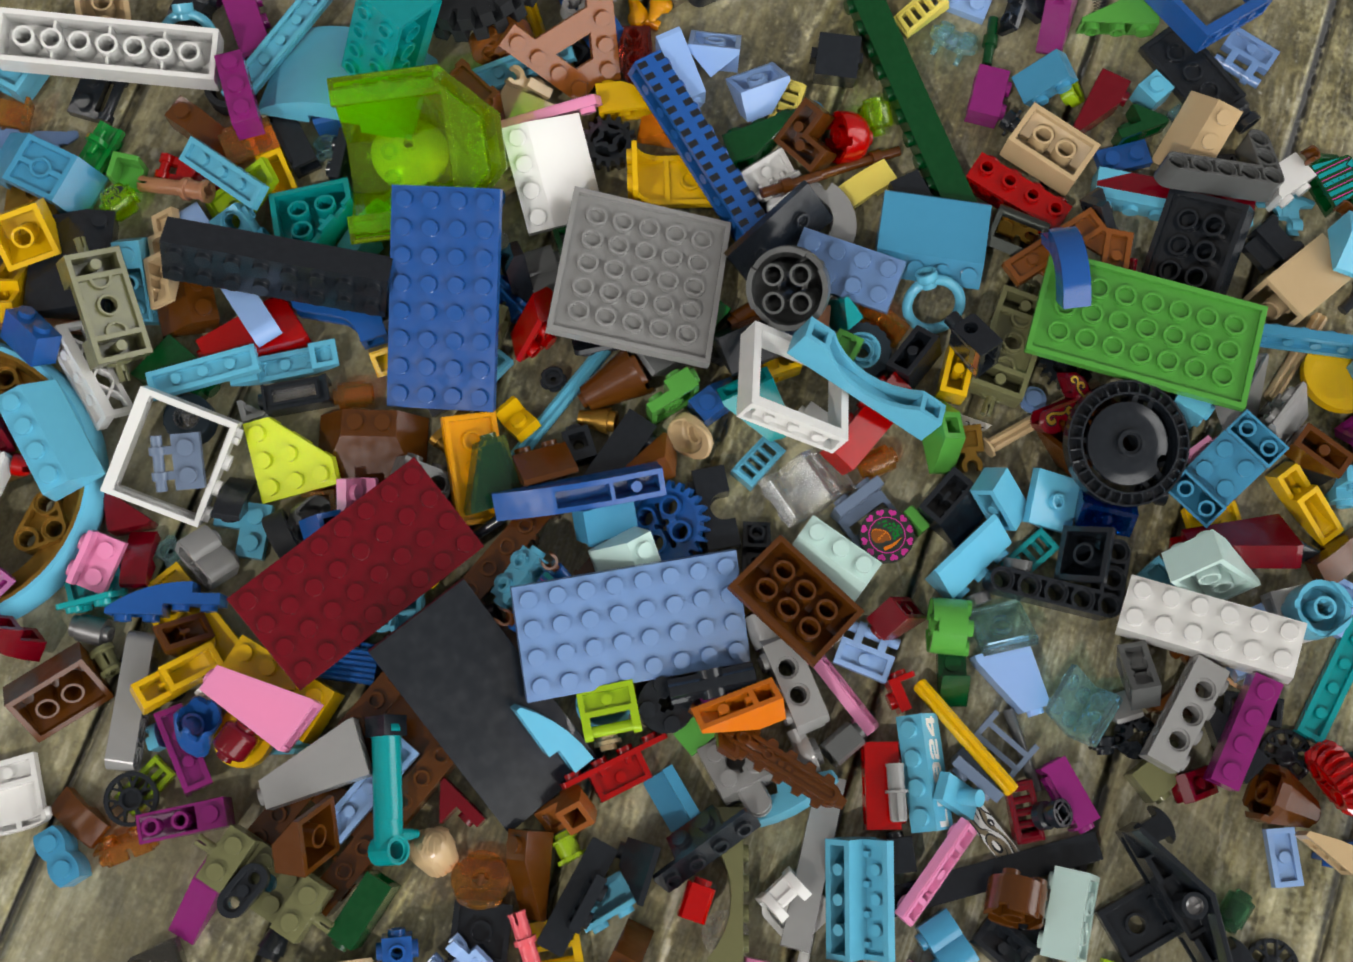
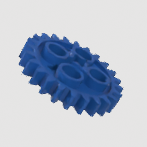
[634,480,711,561]

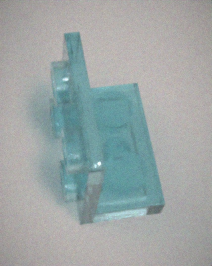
[1045,664,1123,748]

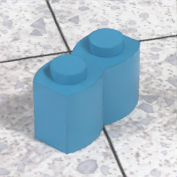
[33,825,92,888]
[914,908,980,962]

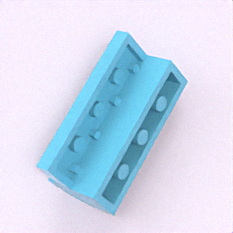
[825,837,895,962]

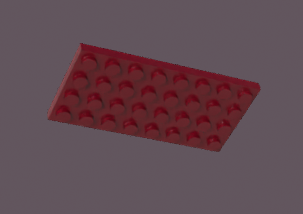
[227,457,484,691]

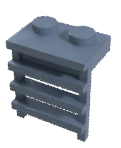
[830,475,915,549]
[950,709,1040,803]

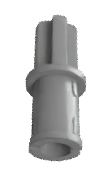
[885,763,908,822]

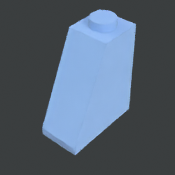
[656,26,706,107]
[969,639,1051,718]

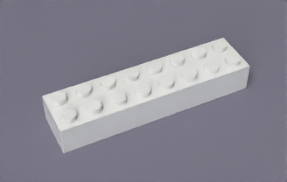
[0,7,224,91]

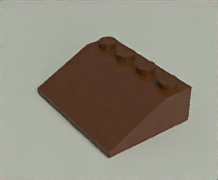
[727,534,865,668]

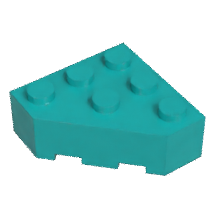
[268,177,358,246]

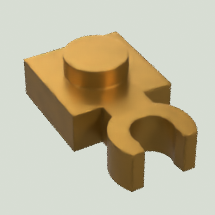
[989,203,1039,245]
[960,424,984,473]

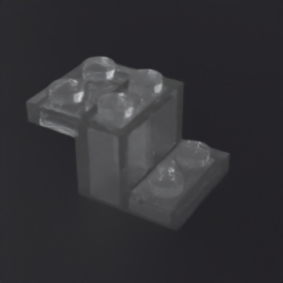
[757,447,856,528]

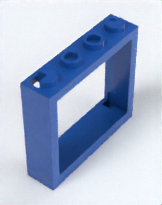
[1144,0,1273,53]

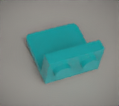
[55,564,129,615]

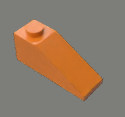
[691,677,786,734]

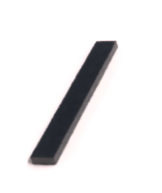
[894,831,1103,917]

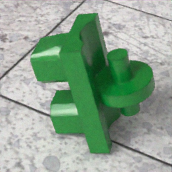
[78,120,126,173]

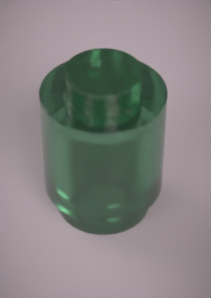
[1219,888,1256,935]

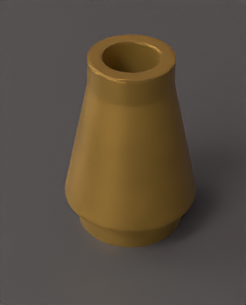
[577,408,619,435]

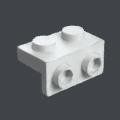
[741,147,801,203]

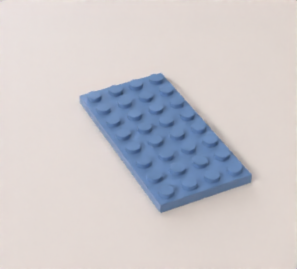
[510,549,751,703]

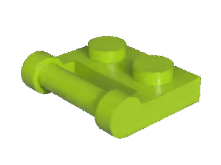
[576,679,643,743]

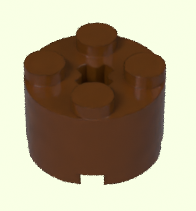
[983,868,1048,930]

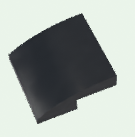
[969,916,1045,962]

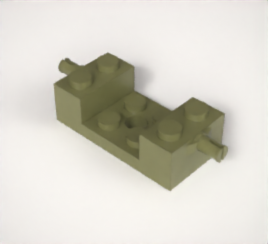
[56,236,153,383]
[968,283,1038,417]
[194,825,337,944]

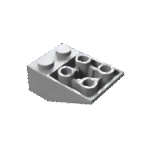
[1259,381,1308,444]

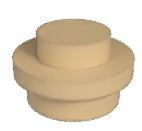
[593,734,622,753]

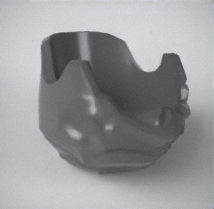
[287,495,334,543]

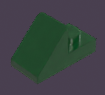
[1111,104,1169,147]
[936,654,971,707]

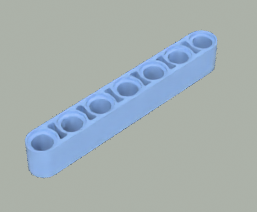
[179,201,283,348]

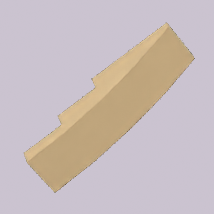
[143,206,180,310]
[1295,831,1353,875]

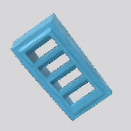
[730,436,786,492]

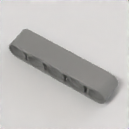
[105,630,161,772]

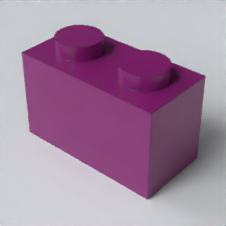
[964,64,1012,129]

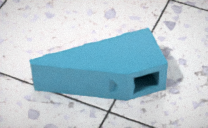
[111,237,153,322]

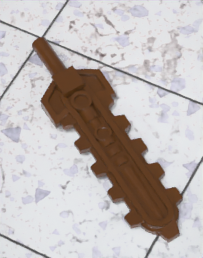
[688,702,847,810]

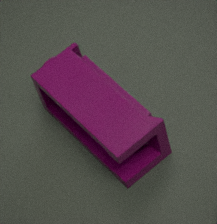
[1035,756,1100,834]

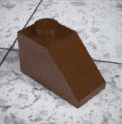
[1284,422,1353,479]

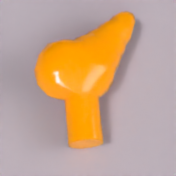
[627,0,661,31]
[649,0,673,23]

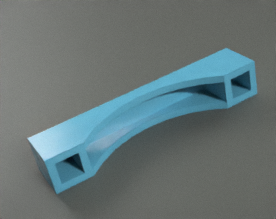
[787,316,946,441]

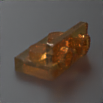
[217,116,281,165]

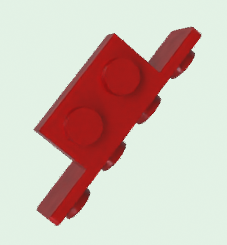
[560,731,668,803]

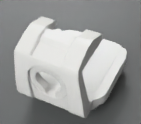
[754,866,826,936]

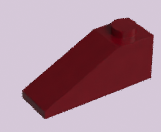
[1073,68,1131,134]

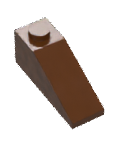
[164,95,251,166]
[506,829,554,922]

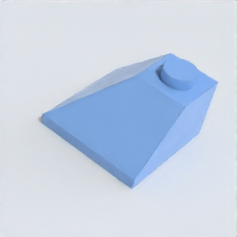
[725,62,790,122]

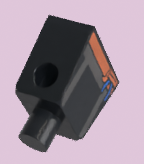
[944,311,1003,378]

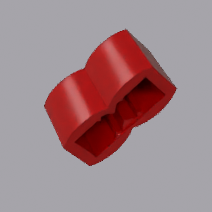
[677,876,716,925]

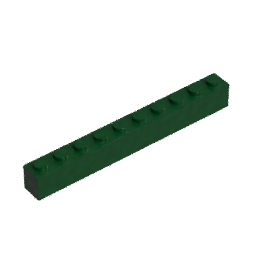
[843,0,977,202]

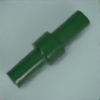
[982,16,999,66]

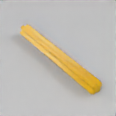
[913,679,1018,796]

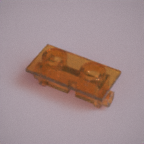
[93,826,159,868]

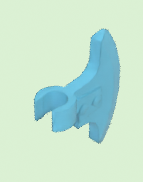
[1255,195,1315,236]

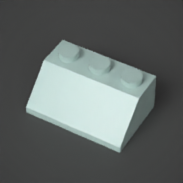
[792,515,882,602]
[588,526,661,572]
[1037,866,1100,962]

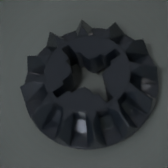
[1114,716,1154,760]

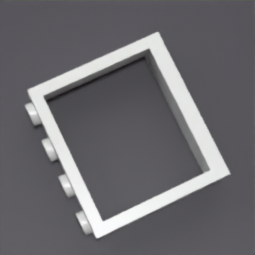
[736,320,849,453]
[100,385,244,528]

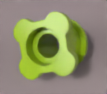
[553,830,586,867]

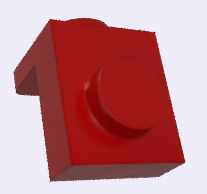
[884,668,916,715]

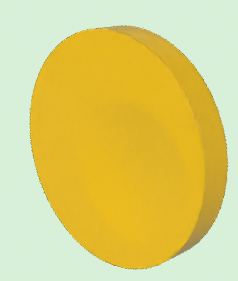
[1299,353,1353,414]

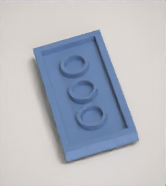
[797,227,906,314]

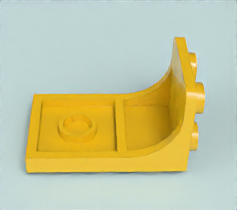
[626,140,712,209]

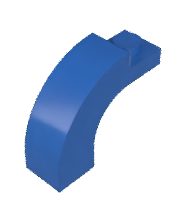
[1041,226,1091,309]

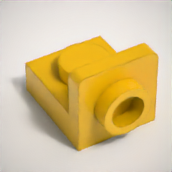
[496,396,542,443]

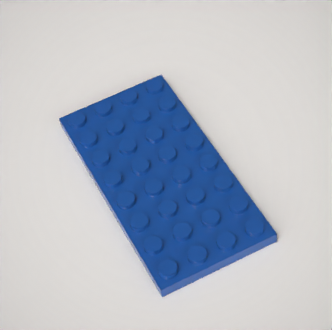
[387,184,503,412]

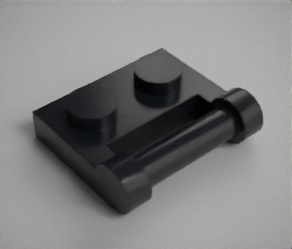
[67,78,129,126]

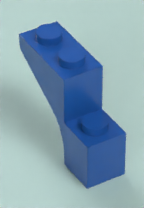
[290,301,388,350]

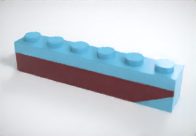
[1090,166,1256,228]

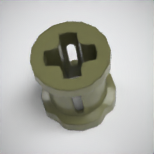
[89,642,121,680]

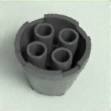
[746,245,831,331]

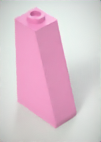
[199,665,324,753]

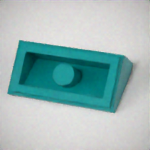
[828,296,863,331]

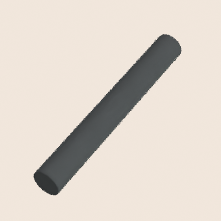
[1003,708,1042,792]

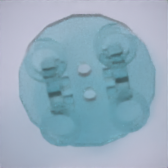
[929,21,978,67]

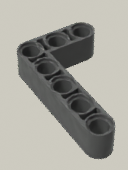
[1154,129,1285,202]

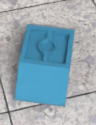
[0,132,109,214]
[1168,409,1289,528]

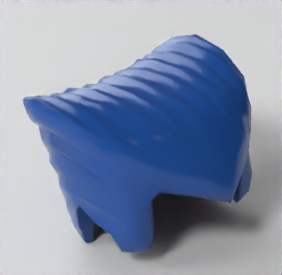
[173,695,222,758]

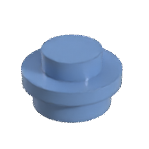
[1020,387,1047,413]

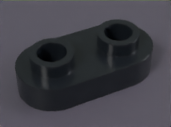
[217,863,271,919]

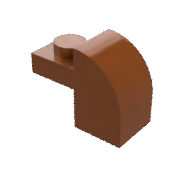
[534,785,597,836]

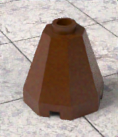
[1242,764,1321,828]

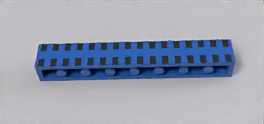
[627,50,767,242]

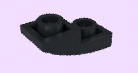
[211,477,257,523]
[741,521,771,573]

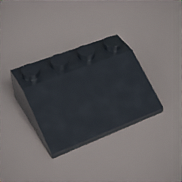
[1141,189,1255,295]
[23,209,119,320]

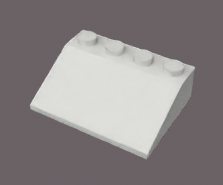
[501,113,599,236]

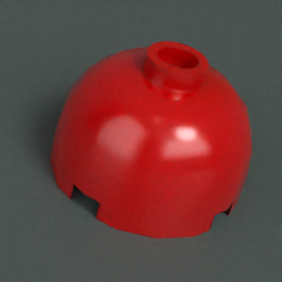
[825,111,873,164]

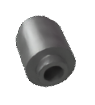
[68,614,115,646]

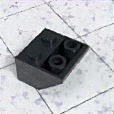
[917,467,984,549]

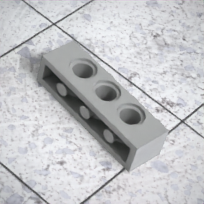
[1139,654,1230,774]

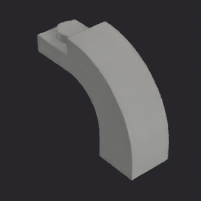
[809,182,857,243]

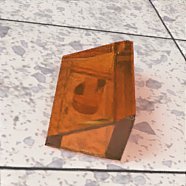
[858,305,910,348]

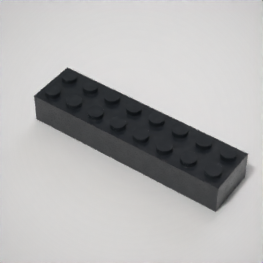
[159,216,393,317]

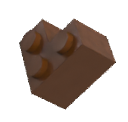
[773,97,837,173]

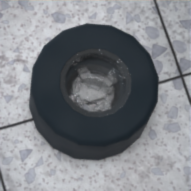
[163,393,218,444]

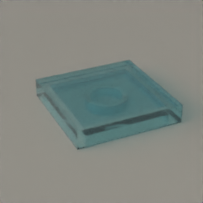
[969,600,1039,656]

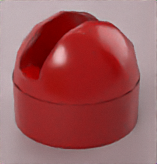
[10,453,31,477]

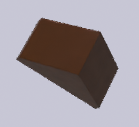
[152,612,216,658]

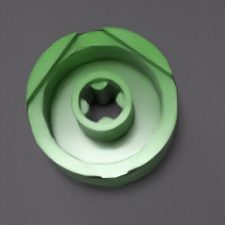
[925,597,974,656]

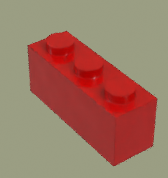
[860,741,906,830]

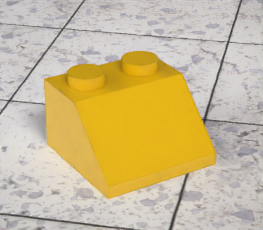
[0,197,62,272]

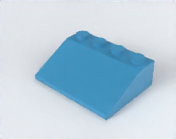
[874,189,992,290]

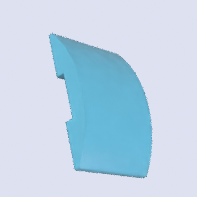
[258,26,438,140]

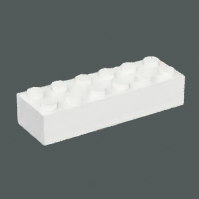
[1115,574,1308,685]

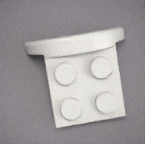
[0,752,53,836]

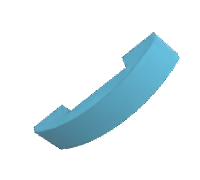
[230,338,340,386]

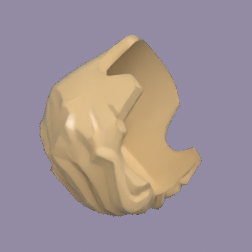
[409,826,459,878]

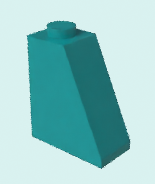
[717,366,786,442]

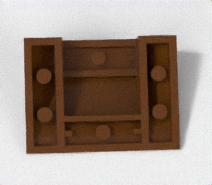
[315,409,430,496]

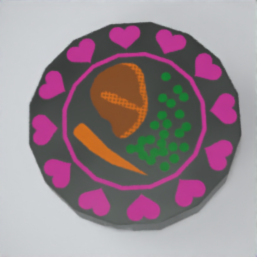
[858,508,915,564]

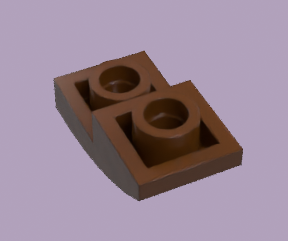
[51,786,111,849]

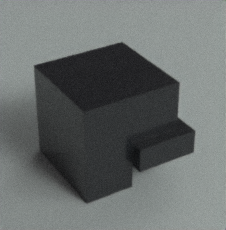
[809,32,864,88]

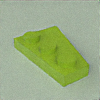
[205,157,279,228]

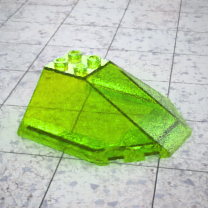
[327,64,507,245]

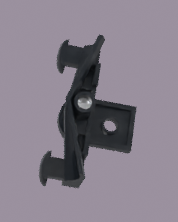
[1094,805,1255,962]

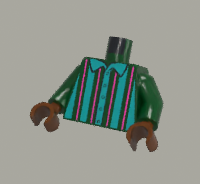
[1300,145,1353,218]

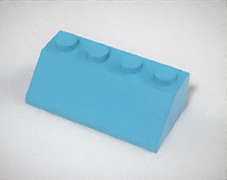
[0,379,106,502]

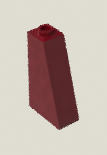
[1177,514,1304,569]

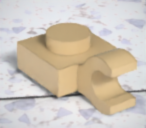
[504,65,553,100]

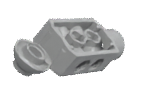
[745,614,830,773]

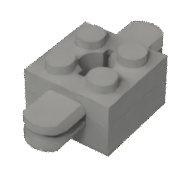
[697,737,774,818]

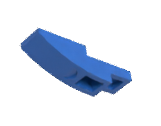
[104,581,228,623]

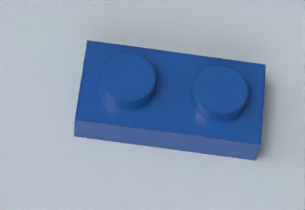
[1093,139,1153,172]

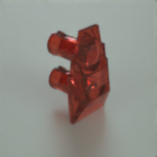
[618,25,652,85]

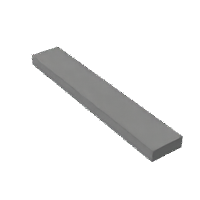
[780,778,846,953]

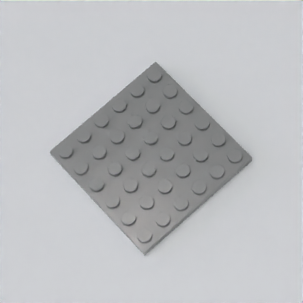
[545,186,731,369]

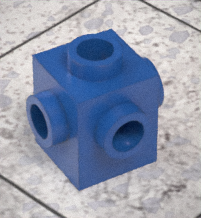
[376,927,419,962]

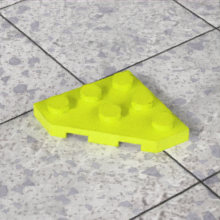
[243,417,341,504]

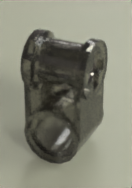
[127,936,188,962]

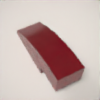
[0,615,47,662]

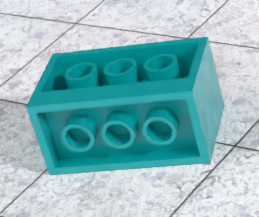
[341,0,442,100]

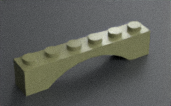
[707,807,749,962]

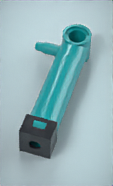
[365,714,420,866]

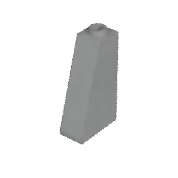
[257,717,372,810]

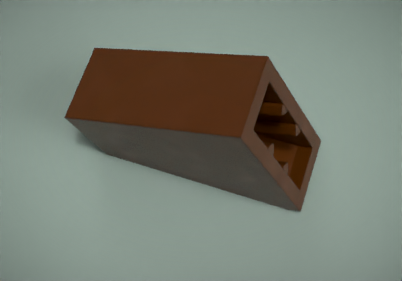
[608,918,655,962]

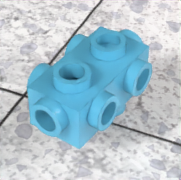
[491,545,551,609]

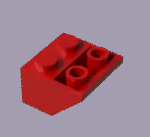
[510,286,557,362]

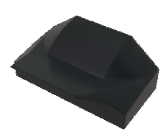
[501,241,534,301]

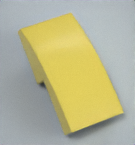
[838,159,897,209]

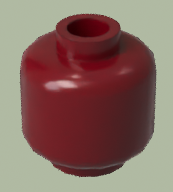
[213,719,258,764]

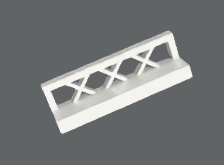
[54,321,133,431]

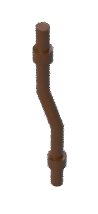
[759,146,901,198]

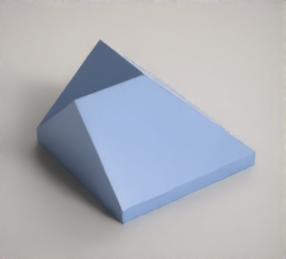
[688,30,742,77]

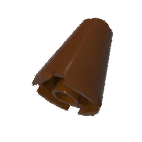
[577,350,656,410]

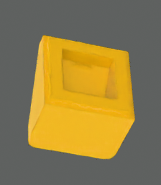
[368,343,388,378]

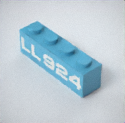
[896,713,953,833]

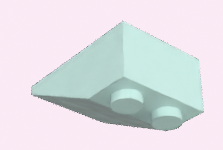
[1161,529,1261,600]

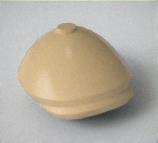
[667,412,714,460]

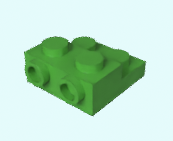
[646,367,700,425]

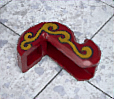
[1030,372,1091,434]

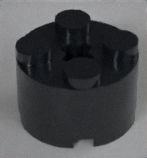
[635,676,695,733]

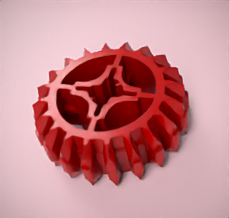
[1304,739,1353,816]

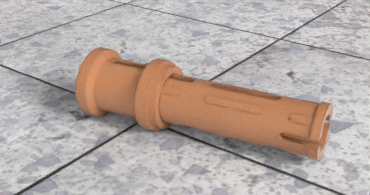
[137,175,216,204]

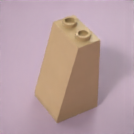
[1242,233,1352,327]

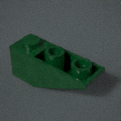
[722,108,797,170]

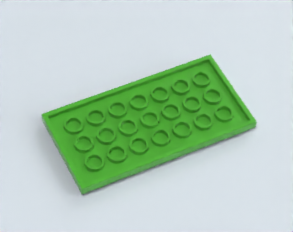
[1024,252,1268,412]

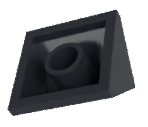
[713,315,780,378]

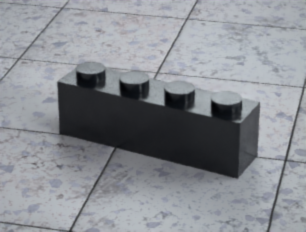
[583,409,658,475]

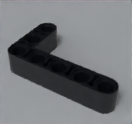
[982,539,1131,621]

